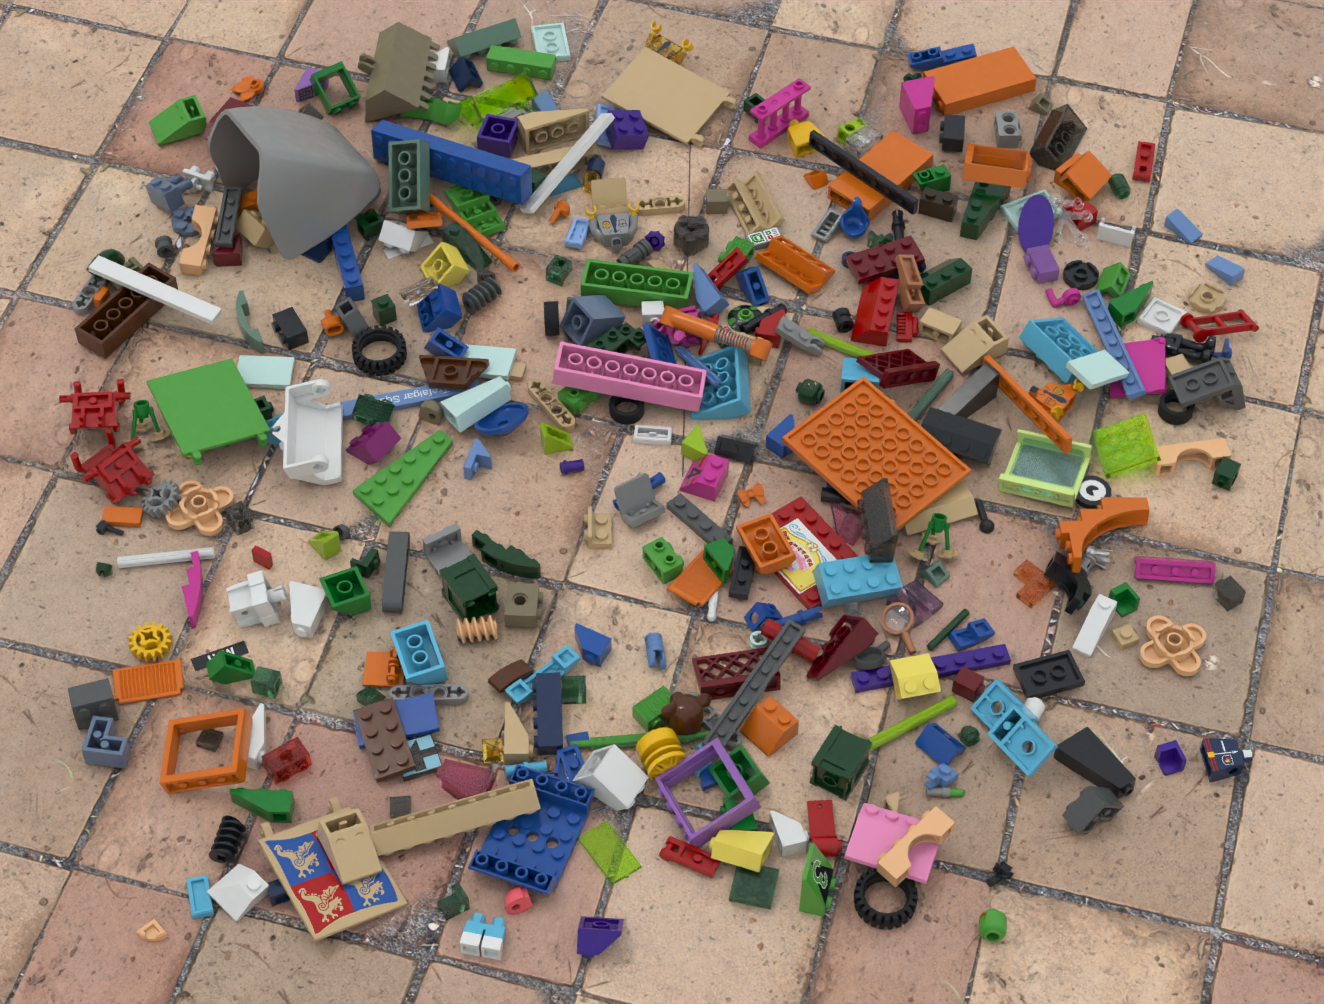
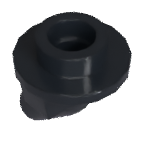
[986,861,1014,887]

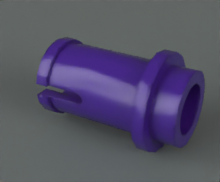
[560,459,584,475]

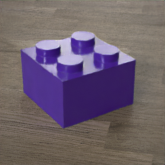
[605,110,649,150]
[477,114,519,158]

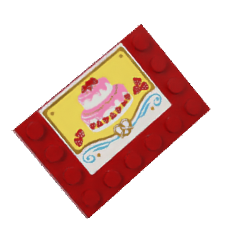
[772,496,859,610]

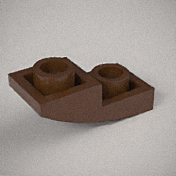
[488,659,534,693]

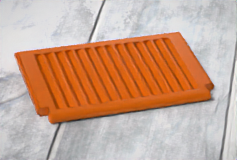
[666,549,734,607]
[112,659,184,705]

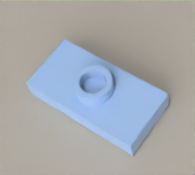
[565,217,590,249]

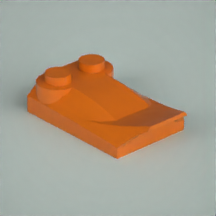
[736,513,796,575]

